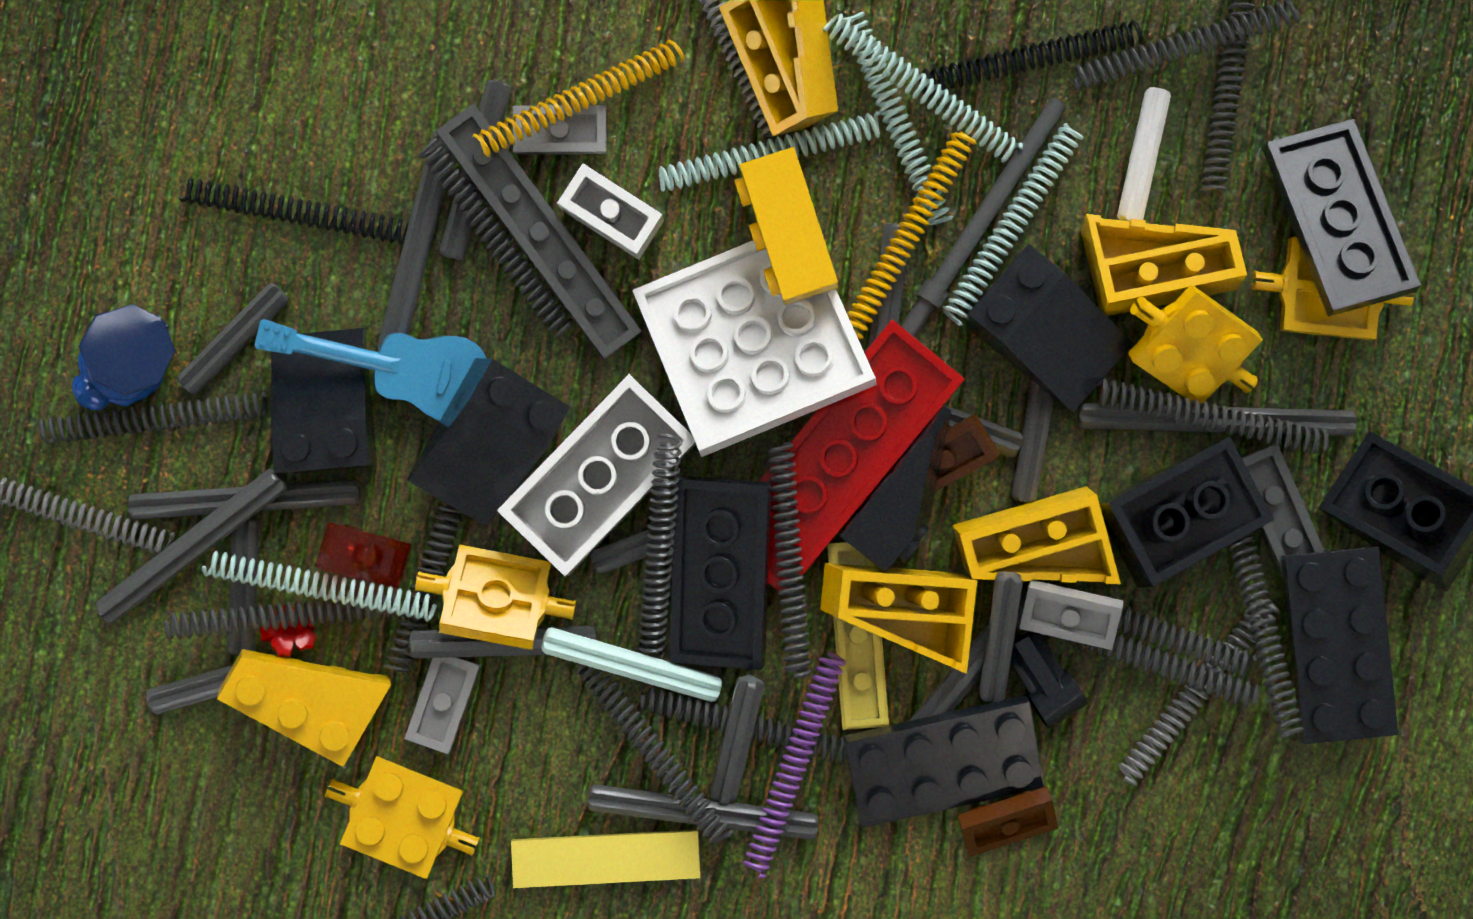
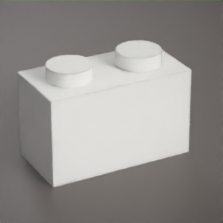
[557,164,664,260]

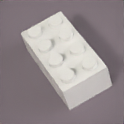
[497,374,696,576]

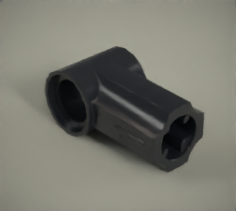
[1010,631,1088,729]

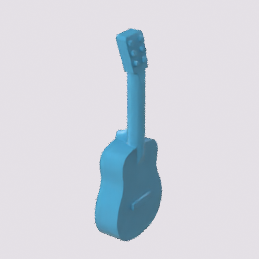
[254,319,486,421]

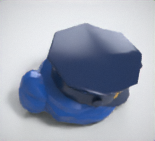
[72,304,176,411]

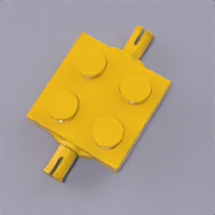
[1252,237,1414,340]
[1128,284,1263,404]
[415,545,576,650]
[325,756,480,879]

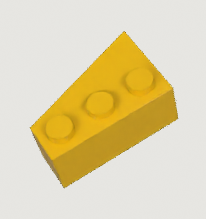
[719,0,838,136]
[734,147,838,305]
[1080,214,1247,316]
[952,486,1121,584]
[820,563,977,674]
[217,649,391,767]

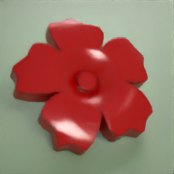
[259,606,317,658]

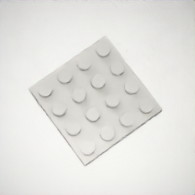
[632,241,877,457]

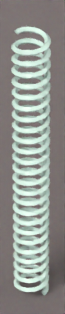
[842,12,954,225]
[823,13,1023,163]
[659,111,880,192]
[942,123,1083,326]
[202,550,437,622]

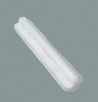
[1117,87,1171,221]

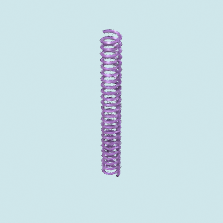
[742,651,846,879]

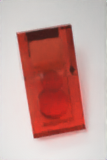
[314,521,412,588]

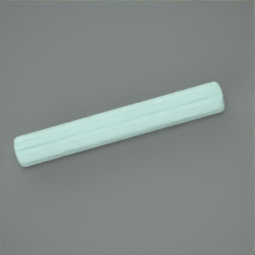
[541,627,722,702]

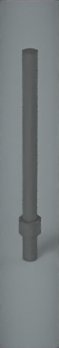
[901,97,1066,337]

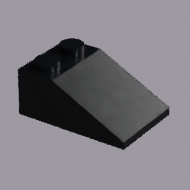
[966,244,1133,414]
[271,328,377,475]
[407,358,570,527]
[840,406,952,572]
[1319,431,1473,591]
[1099,437,1274,588]

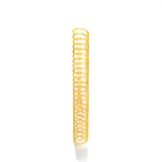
[472,40,685,157]
[847,131,977,339]

